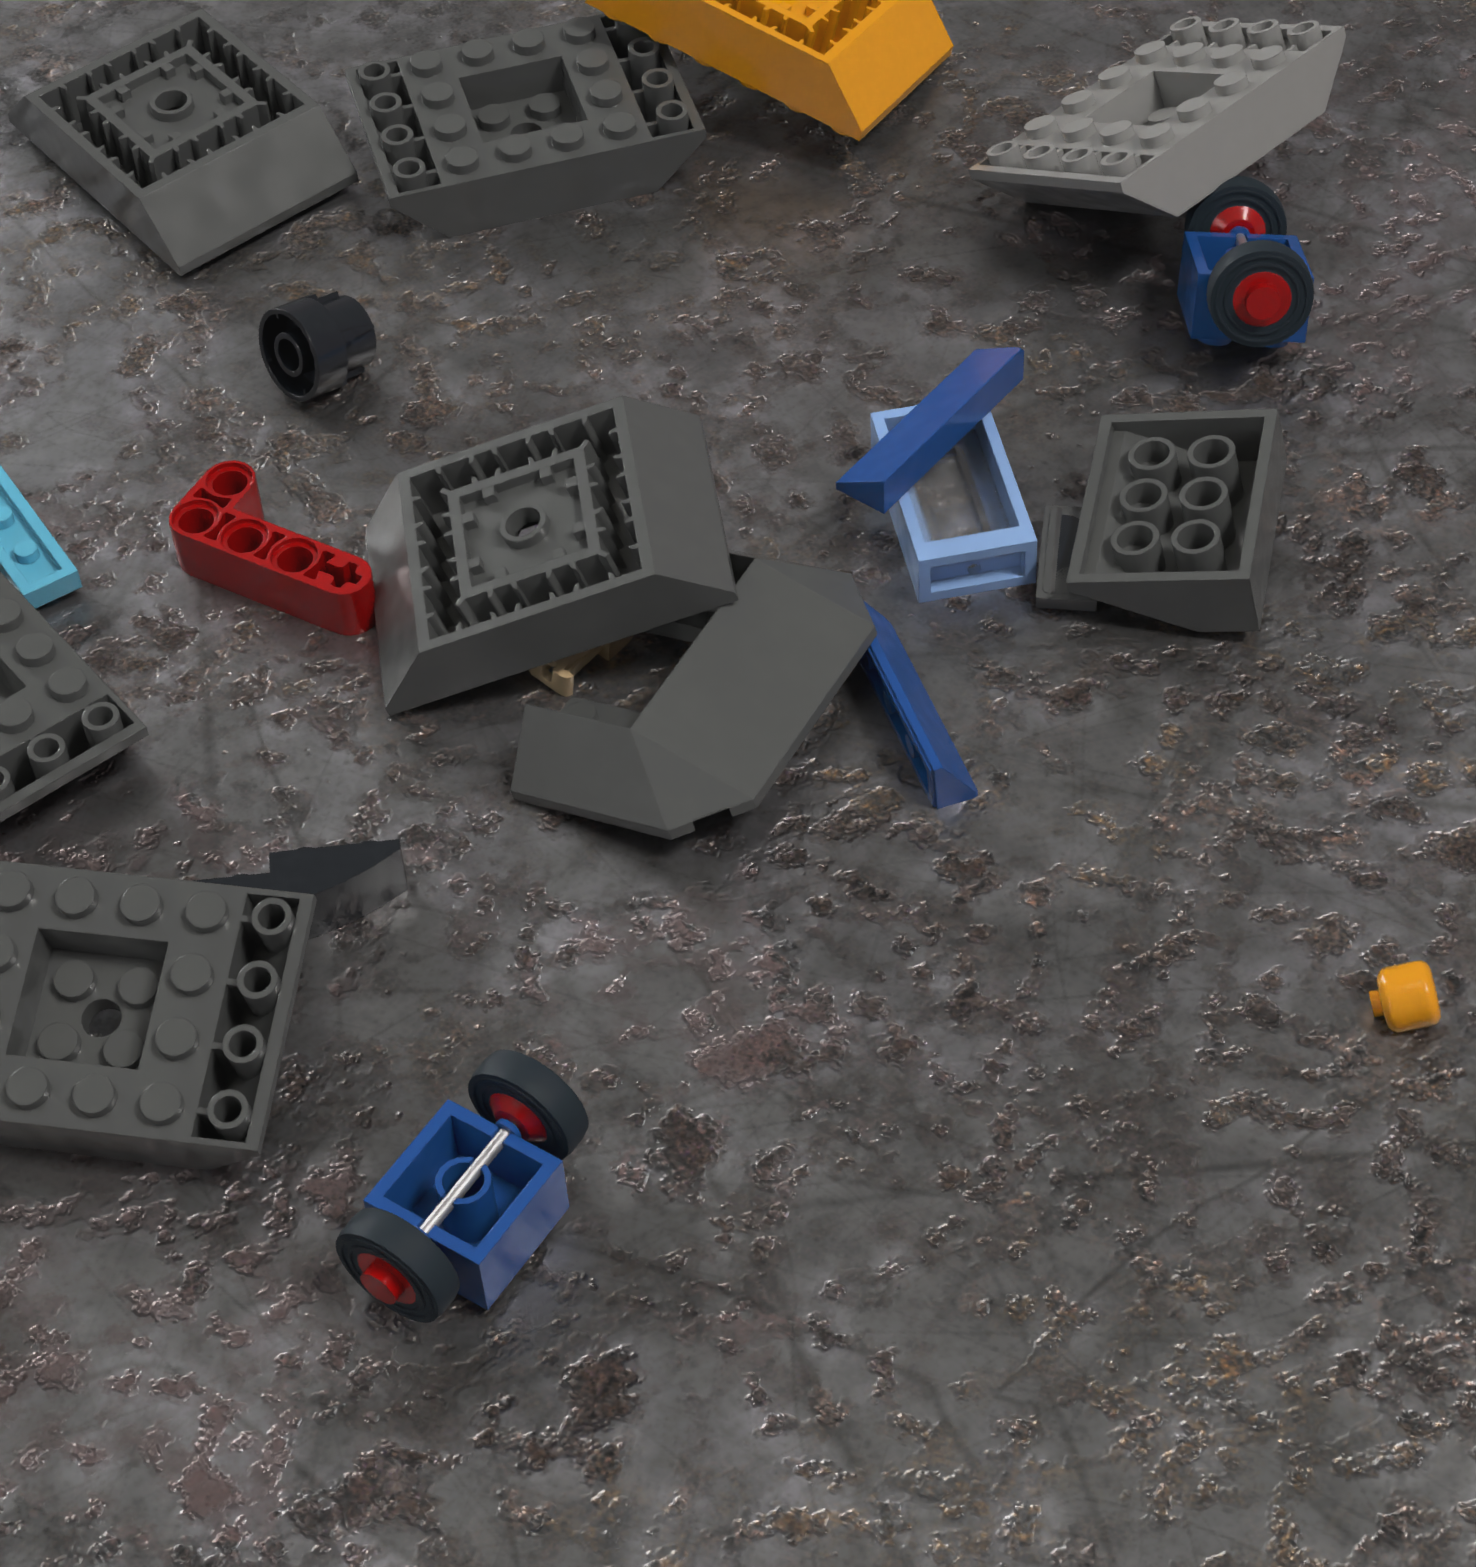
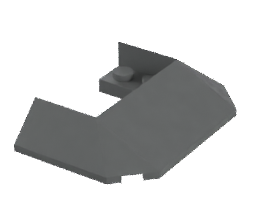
[510,549,877,840]

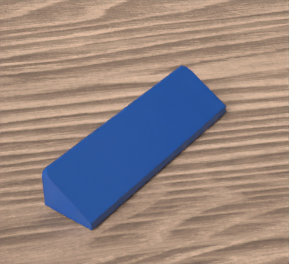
[836,347,1024,514]
[859,600,978,809]

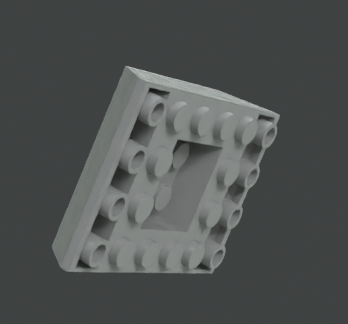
[968,16,1347,217]

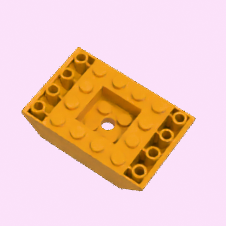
[585,0,954,141]

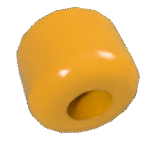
[1369,960,1441,1033]

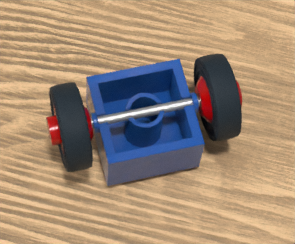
[1177,176,1314,348]
[335,1049,589,1323]

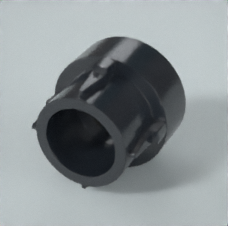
[259,291,376,402]

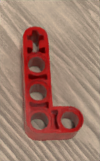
[169,460,376,636]

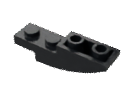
[193,839,408,940]

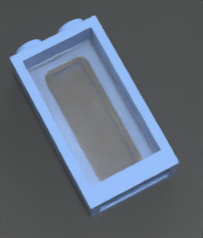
[870,405,1038,603]

